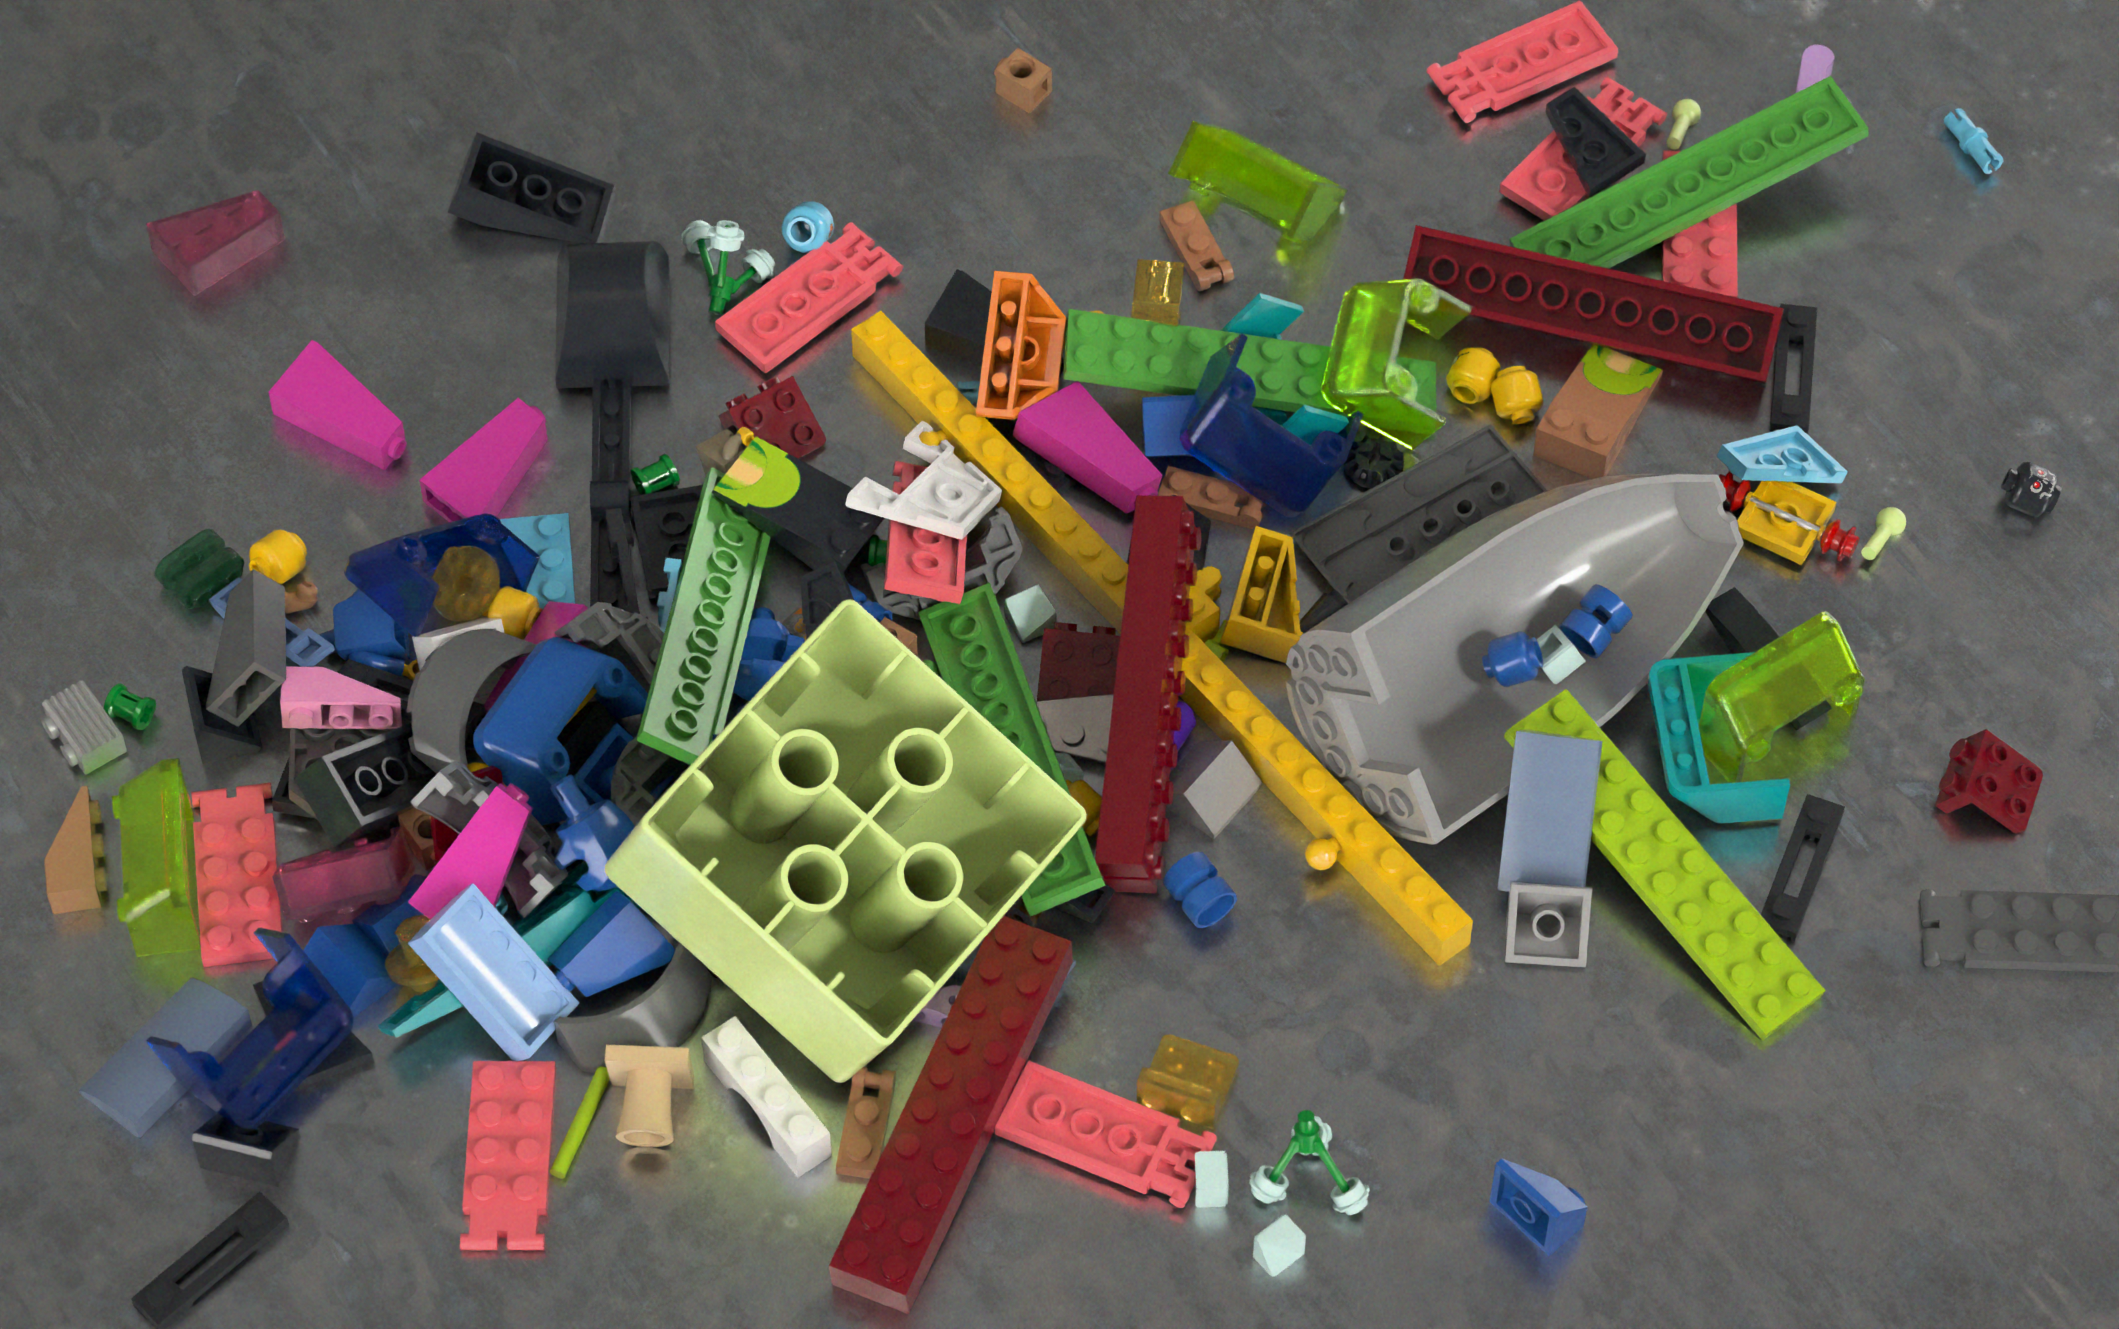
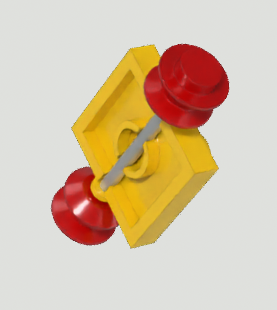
[1719,471,1860,565]

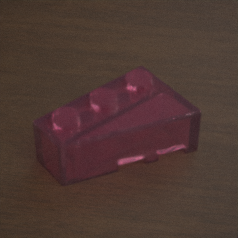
[146,190,285,296]
[272,826,415,923]

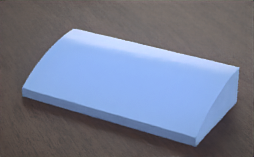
[408,883,579,1061]

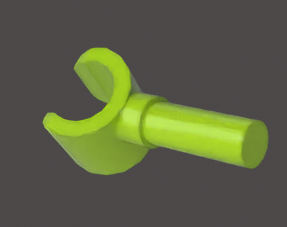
[1205,620,1229,663]

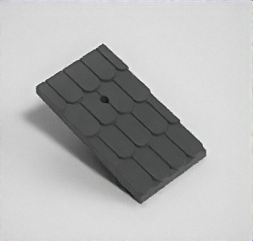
[1289,424,1547,604]

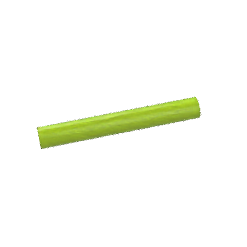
[549,1066,610,1179]

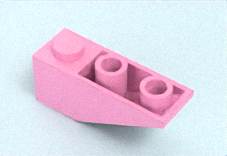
[280,667,402,730]

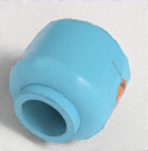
[781,201,834,253]

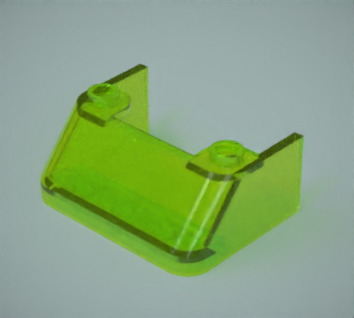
[1168,121,1347,245]
[1321,279,1472,450]
[1699,611,1865,783]
[112,758,201,957]

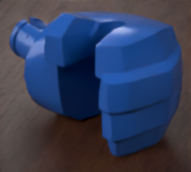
[733,607,805,701]
[550,774,635,892]

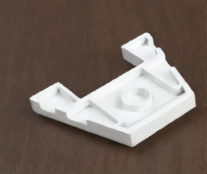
[845,421,1002,540]

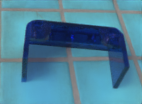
[1180,334,1364,518]
[344,513,540,637]
[145,927,354,1129]

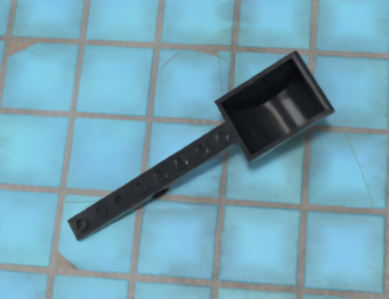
[555,241,669,610]

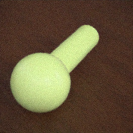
[1666,99,1701,150]
[1861,507,1906,560]

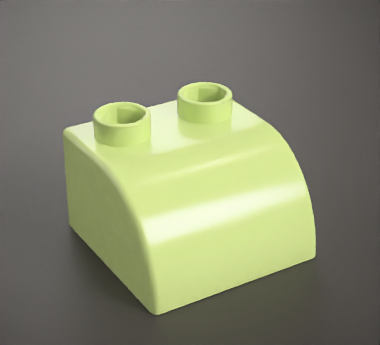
[605,599,1086,1083]

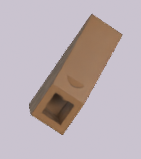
[44,786,107,914]

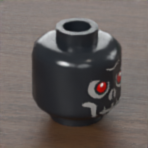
[2001,462,2062,518]

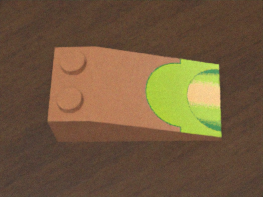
[1533,344,1663,479]

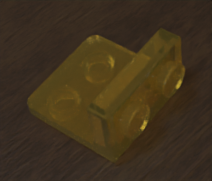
[1136,1034,1239,1129]

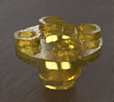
[427,546,501,623]
[385,915,440,992]

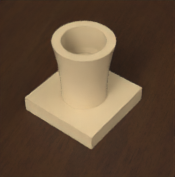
[605,1045,695,1147]

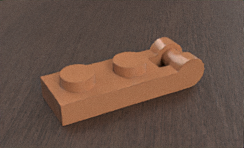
[1159,200,1234,291]
[1158,466,1270,529]
[836,1067,896,1178]

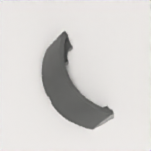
[860,507,1023,620]
[554,602,664,720]
[407,629,536,774]
[611,734,690,826]
[410,761,568,918]
[554,941,712,1073]

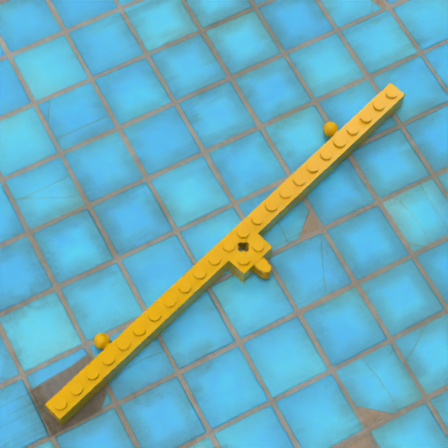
[851,311,1473,966]

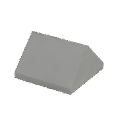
[1166,740,1262,839]
[1505,882,1592,967]

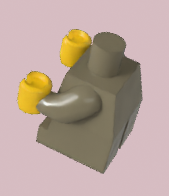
[696,427,754,476]

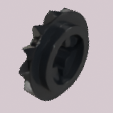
[1344,435,1404,488]

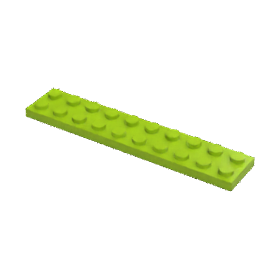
[1504,689,1826,1041]

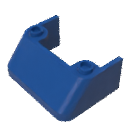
[473,637,648,825]

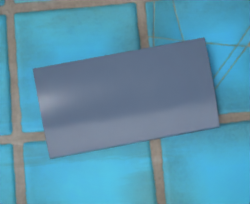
[1497,730,1602,892]
[79,978,252,1139]

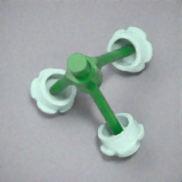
[681,220,775,315]
[1249,1110,1370,1215]

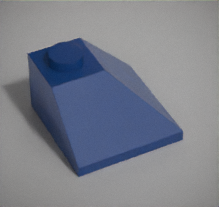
[1489,1158,1588,1256]

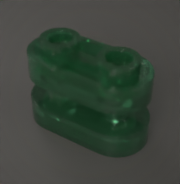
[154,529,244,609]

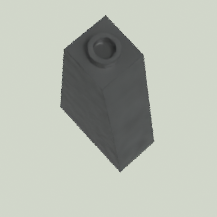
[206,569,286,727]

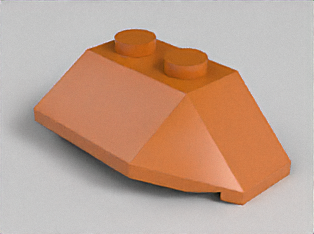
[976,271,1067,420]

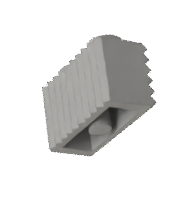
[41,680,127,775]

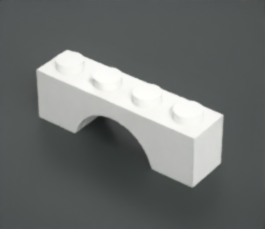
[701,1016,832,1178]

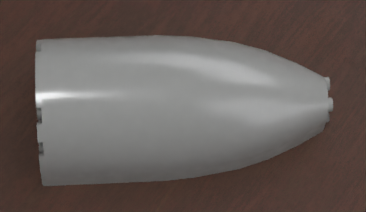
[1286,472,1744,845]

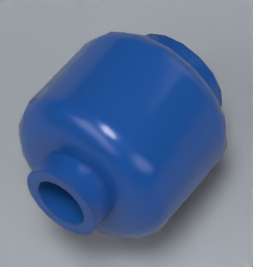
[1482,631,1544,687]

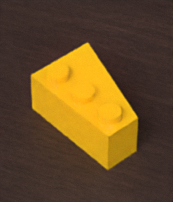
[1220,526,1303,663]

